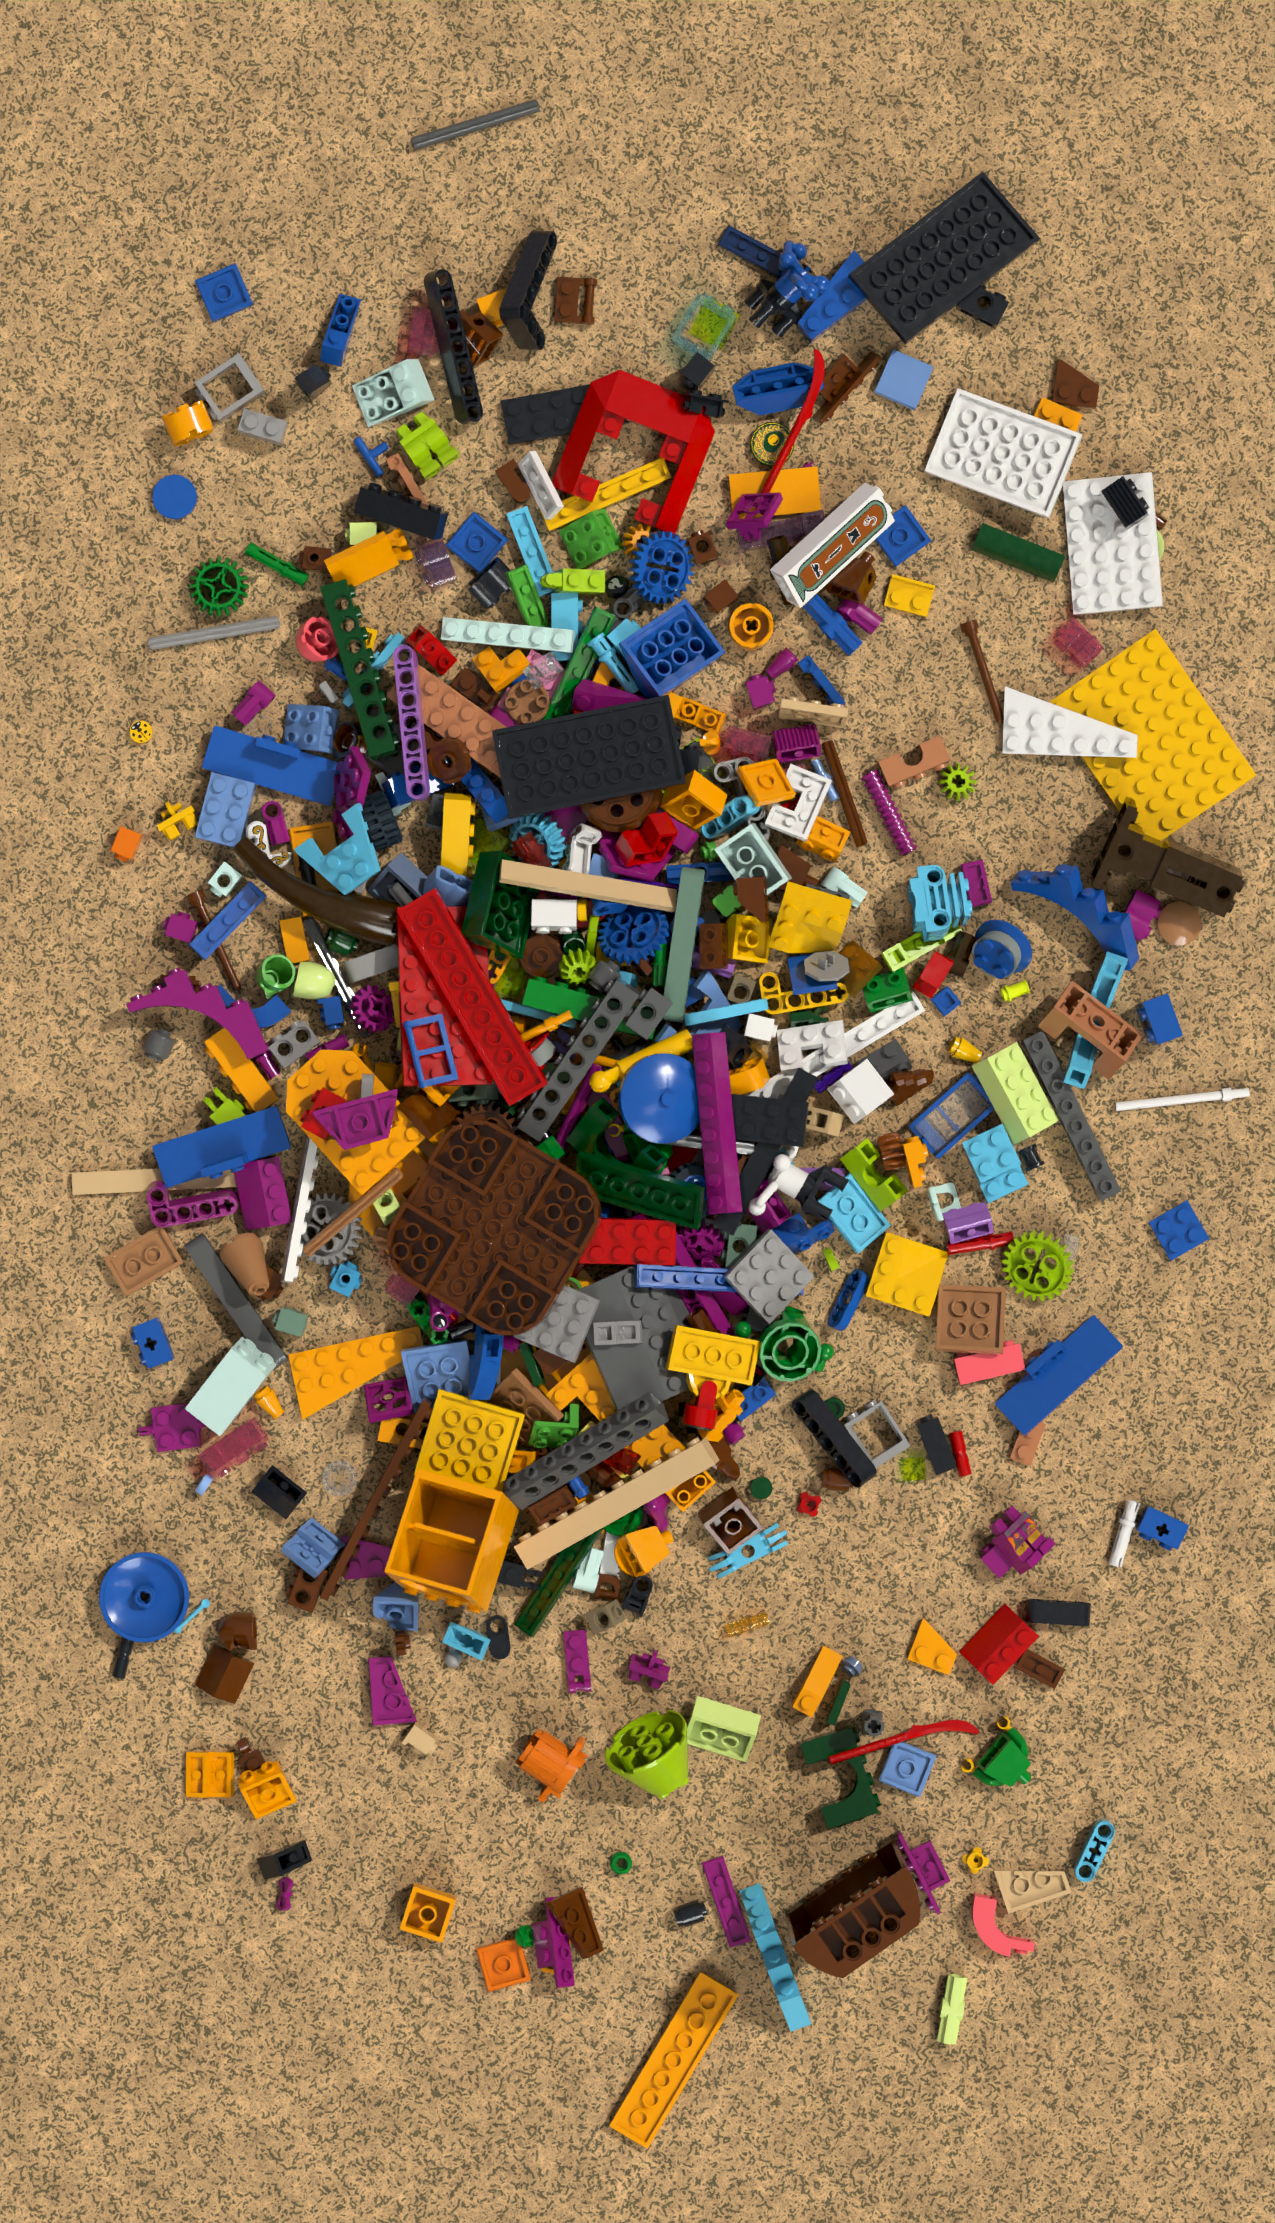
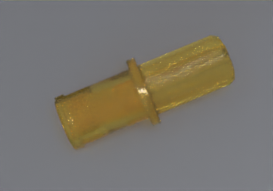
[725,1611,770,1637]

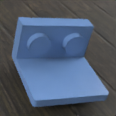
[283,704,339,754]

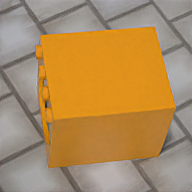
[384,1468,519,1614]

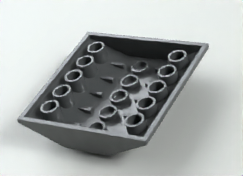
[578,1264,690,1411]

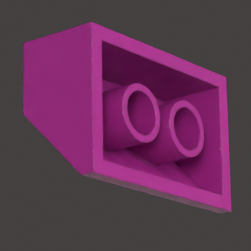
[234,1155,292,1230]

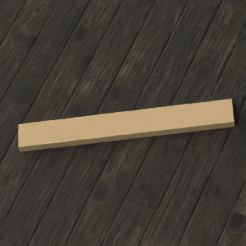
[499,859,677,912]
[72,1168,236,1195]

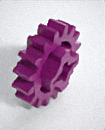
[349,985,395,1034]
[678,1221,724,1263]

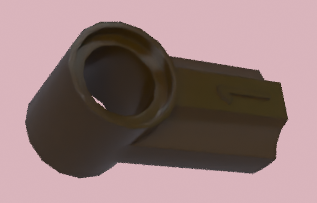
[946,930,976,978]

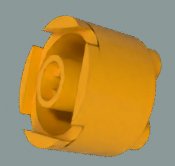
[161,400,214,447]
[729,603,774,651]

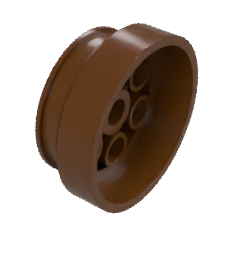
[579,789,662,833]

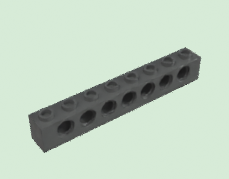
[516,976,640,1142]
[1021,1031,1121,1201]
[503,1392,669,1510]

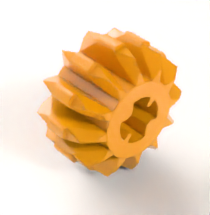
[621,524,657,559]

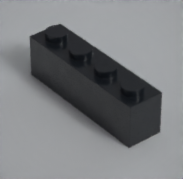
[354,483,449,540]

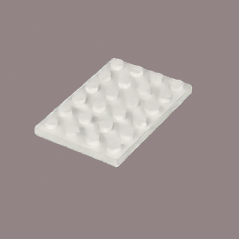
[924,388,1082,519]
[1063,472,1163,615]

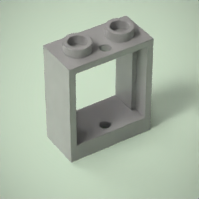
[194,353,265,423]
[843,1399,910,1468]

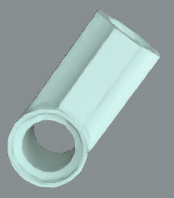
[820,866,868,908]
[572,1547,604,1593]

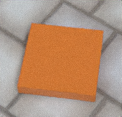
[476,1937,531,1992]

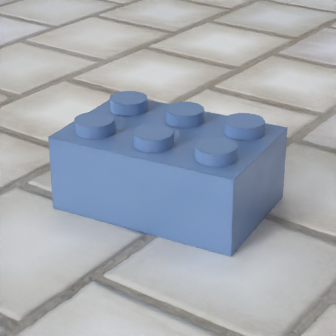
[195,772,257,848]

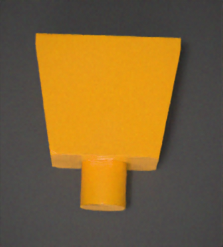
[617,1526,673,1577]

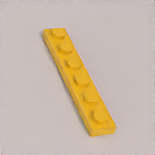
[540,458,672,532]

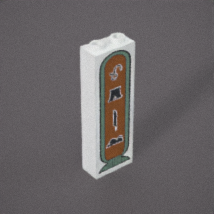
[770,483,895,608]

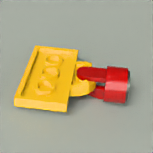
[665,1325,760,1431]

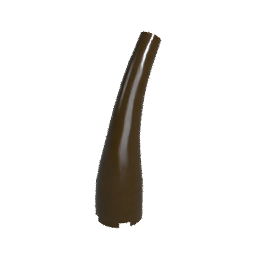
[233,837,400,946]

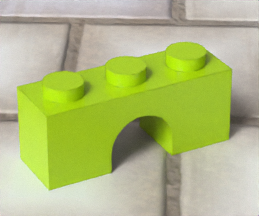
[840,1138,908,1212]

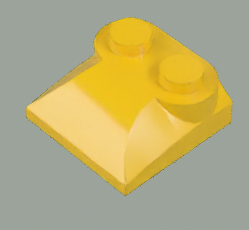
[726,914,773,963]

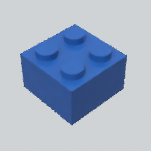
[1136,994,1183,1046]

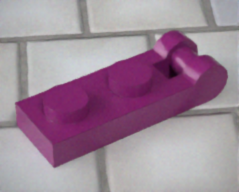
[564,1629,592,1694]

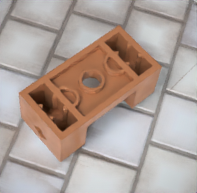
[1038,981,1143,1080]

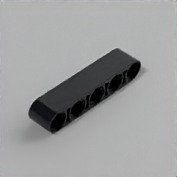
[792,1389,877,1488]

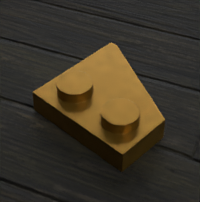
[839,940,883,998]

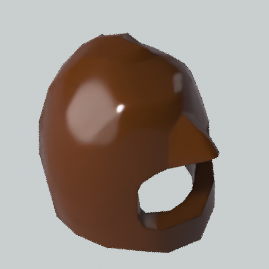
[215,1611,257,1651]

